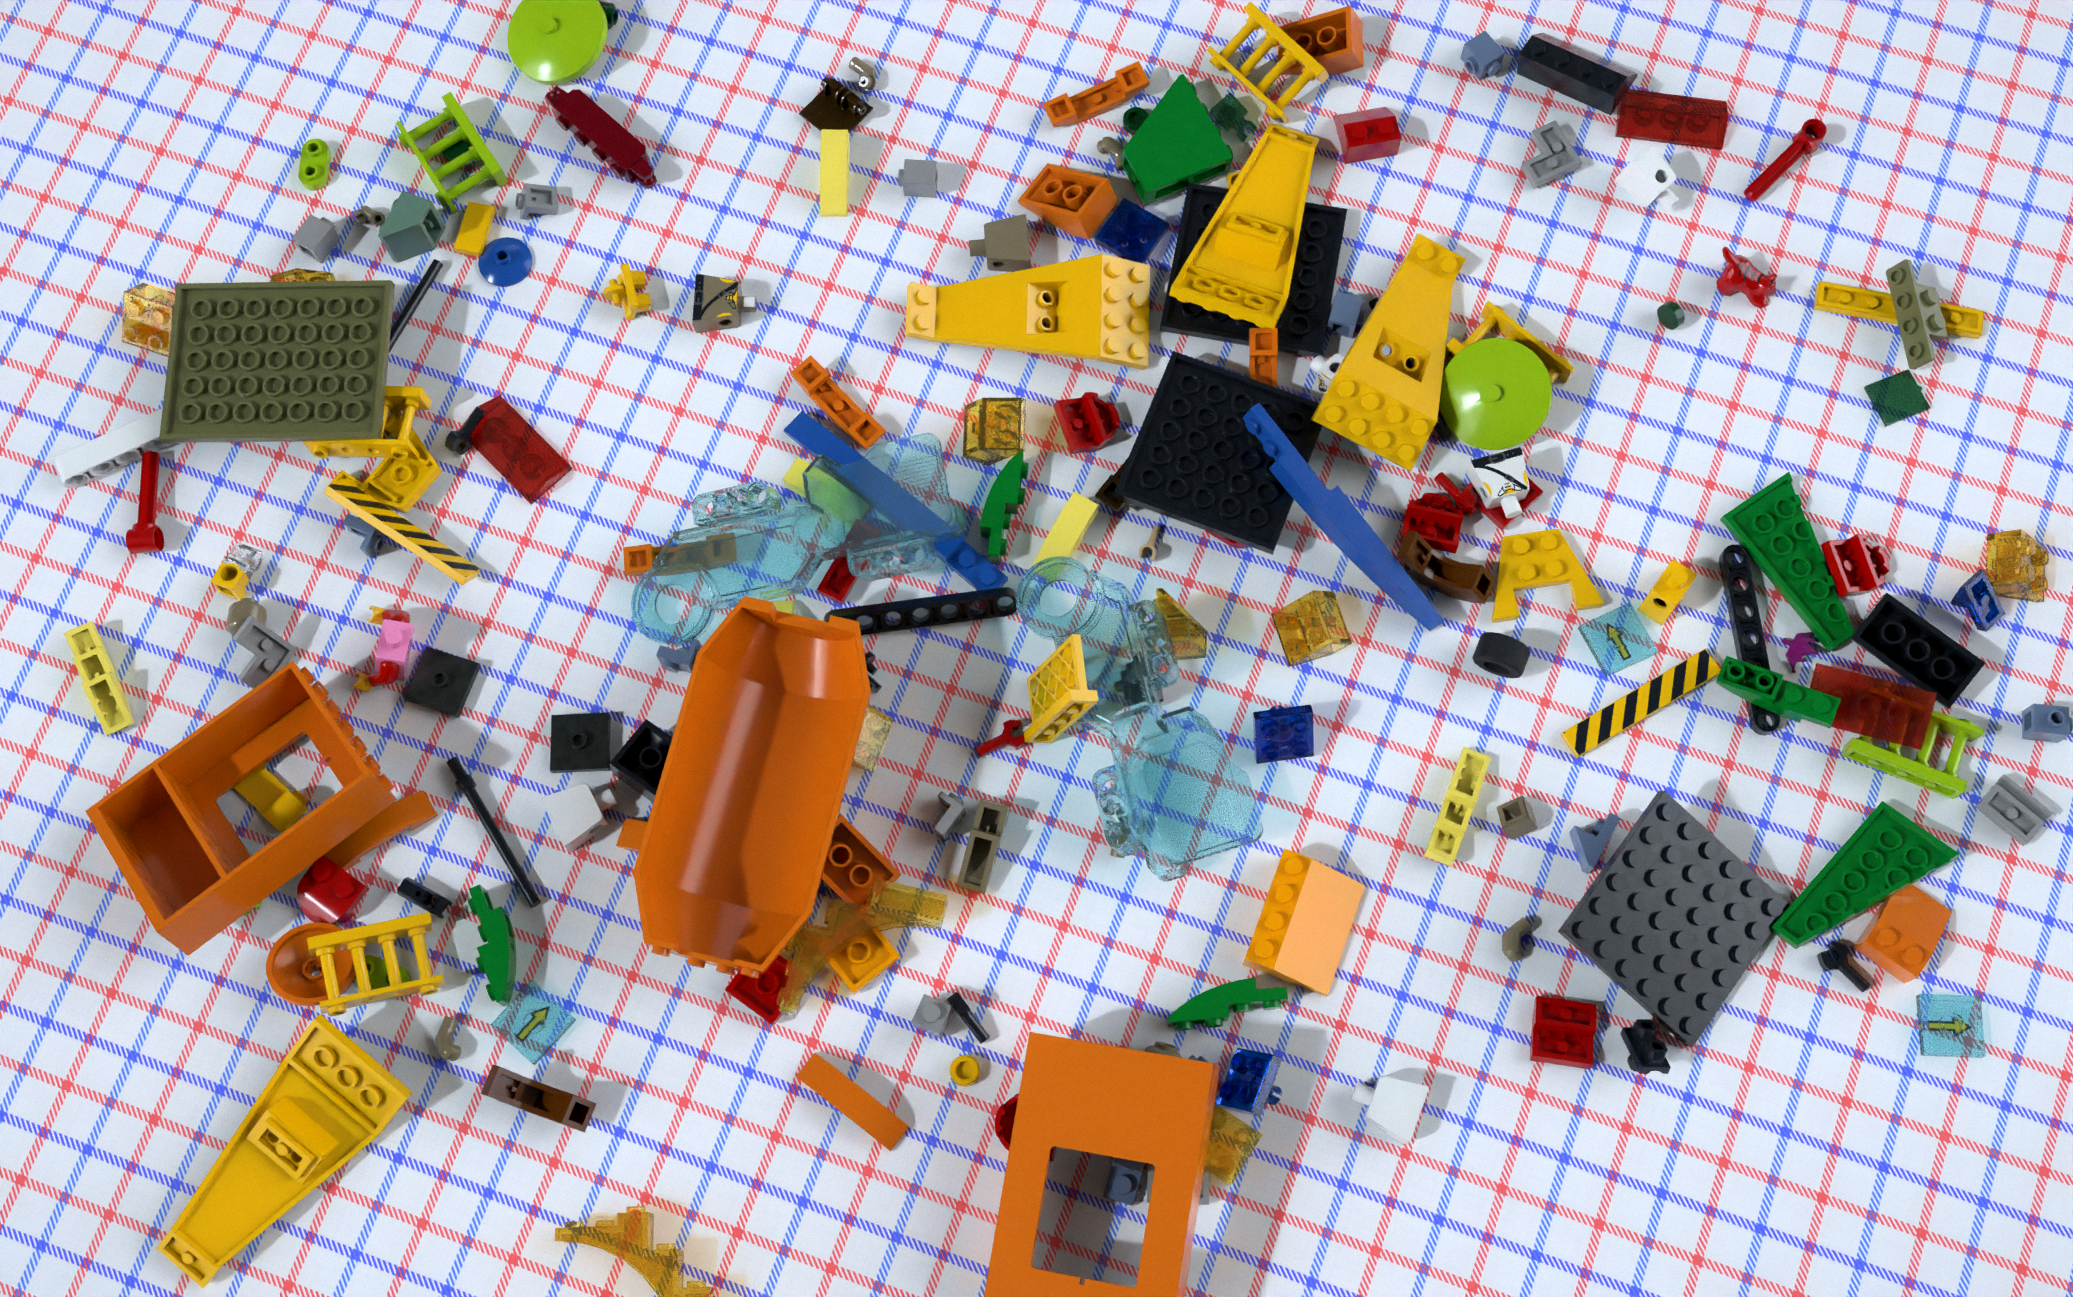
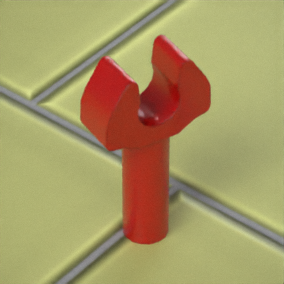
[1435,472,1478,517]
[975,720,1026,757]

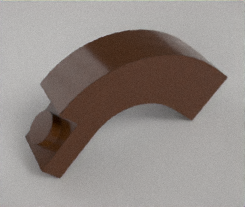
[1397,531,1496,604]
[481,1065,597,1133]

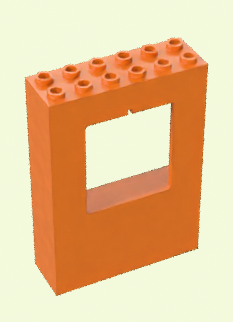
[85,661,397,956]
[984,1032,1220,1297]

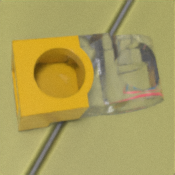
[211,543,263,601]

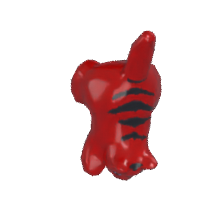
[1716,247,1777,308]

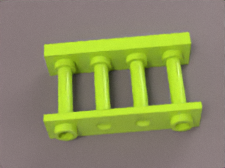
[395,92,509,214]
[1841,686,1984,799]

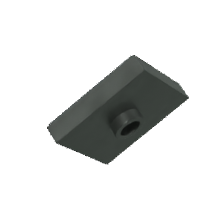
[404,646,481,718]
[550,713,611,773]

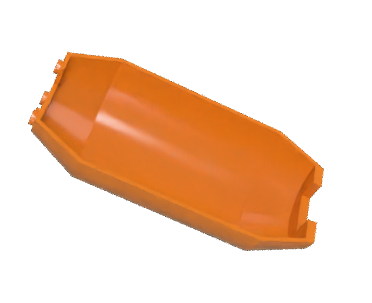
[633,596,871,978]

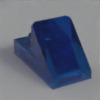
[1950,569,2005,632]

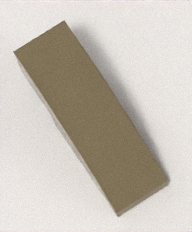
[956,798,1011,894]

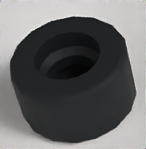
[1473,632,1530,678]

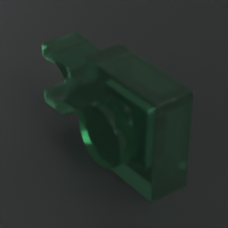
[1210,92,1257,142]

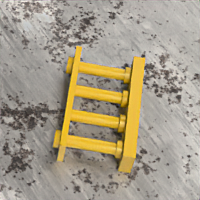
[1207,2,1329,124]
[1445,301,1574,383]
[303,386,431,460]
[307,912,444,1016]

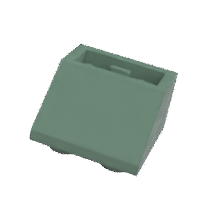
[378,191,446,263]

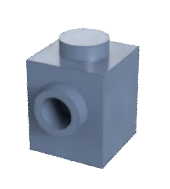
[1460,31,1505,81]
[1326,291,1366,338]
[2022,703,2073,743]

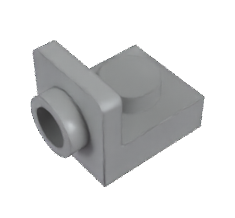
[516,183,558,220]
[934,791,966,842]

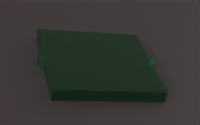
[1864,369,1930,427]

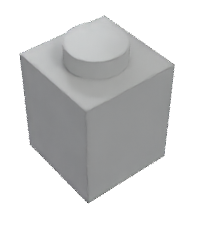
[898,159,938,198]
[292,214,340,263]
[911,994,953,1039]

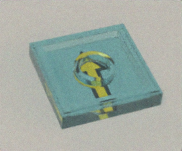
[1578,602,1658,677]
[490,980,576,1065]
[1916,994,1986,1058]

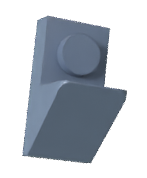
[1570,813,1621,874]
[1103,1157,1145,1206]

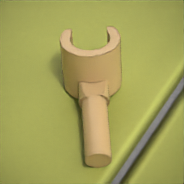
[1139,525,1161,562]

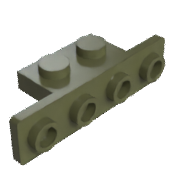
[1886,259,1948,370]

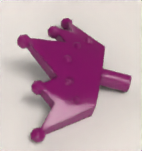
[1782,632,1818,673]

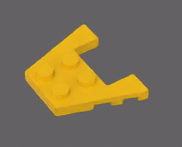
[326,409,443,513]
[1491,529,1603,623]

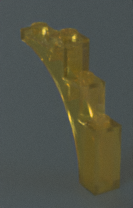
[777,879,948,1018]
[555,1206,714,1297]

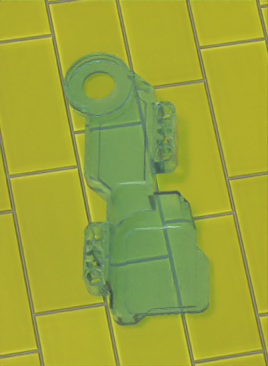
[631,433,966,646]
[1016,556,1263,882]

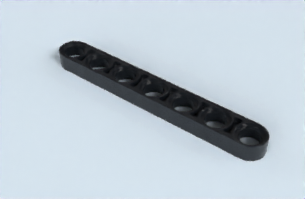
[1719,544,1780,736]
[823,587,1018,635]

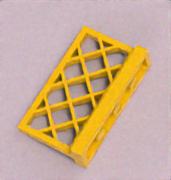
[1024,634,1098,743]

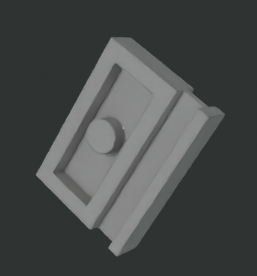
[1975,774,2053,846]

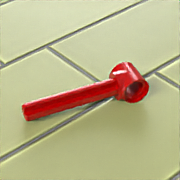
[1744,119,1827,202]
[126,450,164,554]

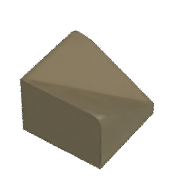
[1497,795,1538,839]

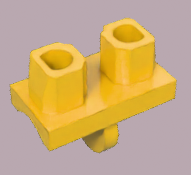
[603,264,651,320]

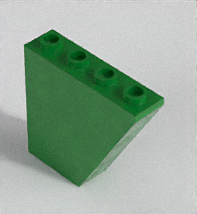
[1121,74,1233,206]

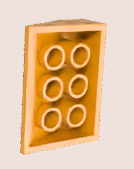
[1243,848,1365,996]

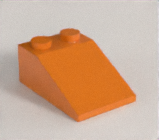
[1278,6,1364,75]
[1018,163,1119,240]
[821,813,902,915]
[1853,884,1952,984]

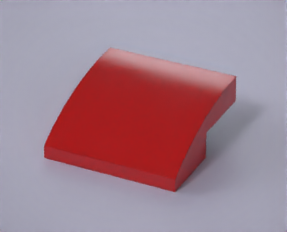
[1530,996,1597,1069]

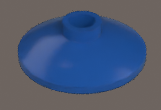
[478,237,532,287]

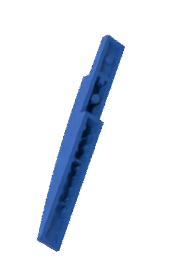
[1242,403,1445,631]
[783,411,1008,591]

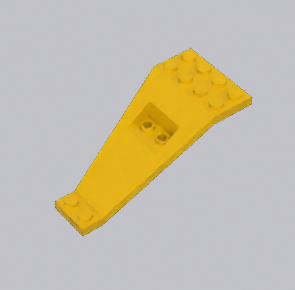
[1169,123,1320,329]
[1311,234,1466,471]
[905,254,1150,370]
[156,1014,413,1288]

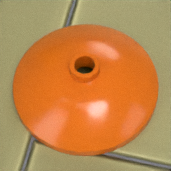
[266,922,356,1006]

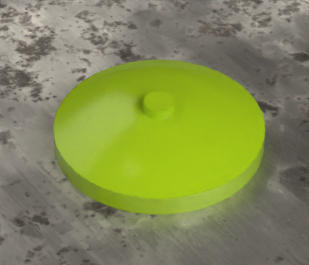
[507,0,608,85]
[1439,338,1552,450]

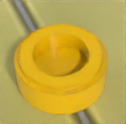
[950,1055,980,1087]

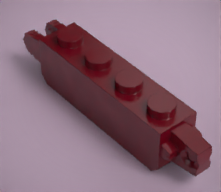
[545,86,657,188]

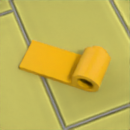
[233,766,309,833]

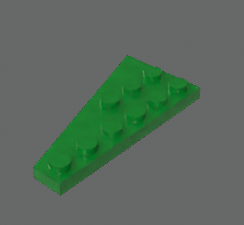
[1720,472,1854,653]
[1772,801,1959,949]

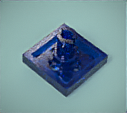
[1095,198,1169,264]
[1253,705,1314,764]
[1216,1048,1282,1117]

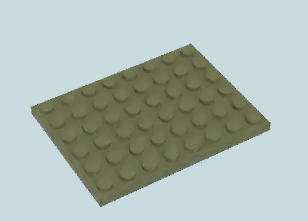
[159,280,395,443]

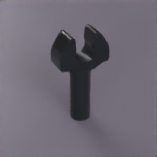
[445,406,486,455]
[1817,941,1871,992]
[947,992,990,1044]

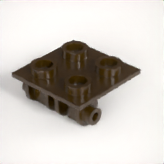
[799,77,873,133]

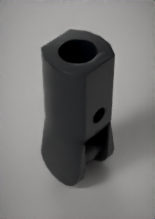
[397,877,452,919]

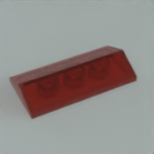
[1615,89,1728,150]
[459,395,573,505]
[1803,663,1937,750]

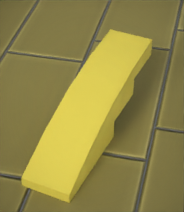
[63,621,135,736]
[1424,747,1491,867]

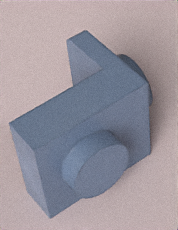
[343,514,386,558]
[656,639,702,673]

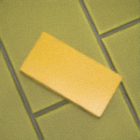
[454,201,496,257]

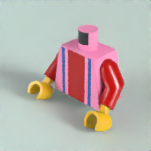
[352,606,415,692]

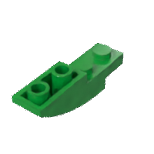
[980,452,1029,565]
[1716,656,1841,728]
[468,884,516,1007]
[1167,978,1288,1031]

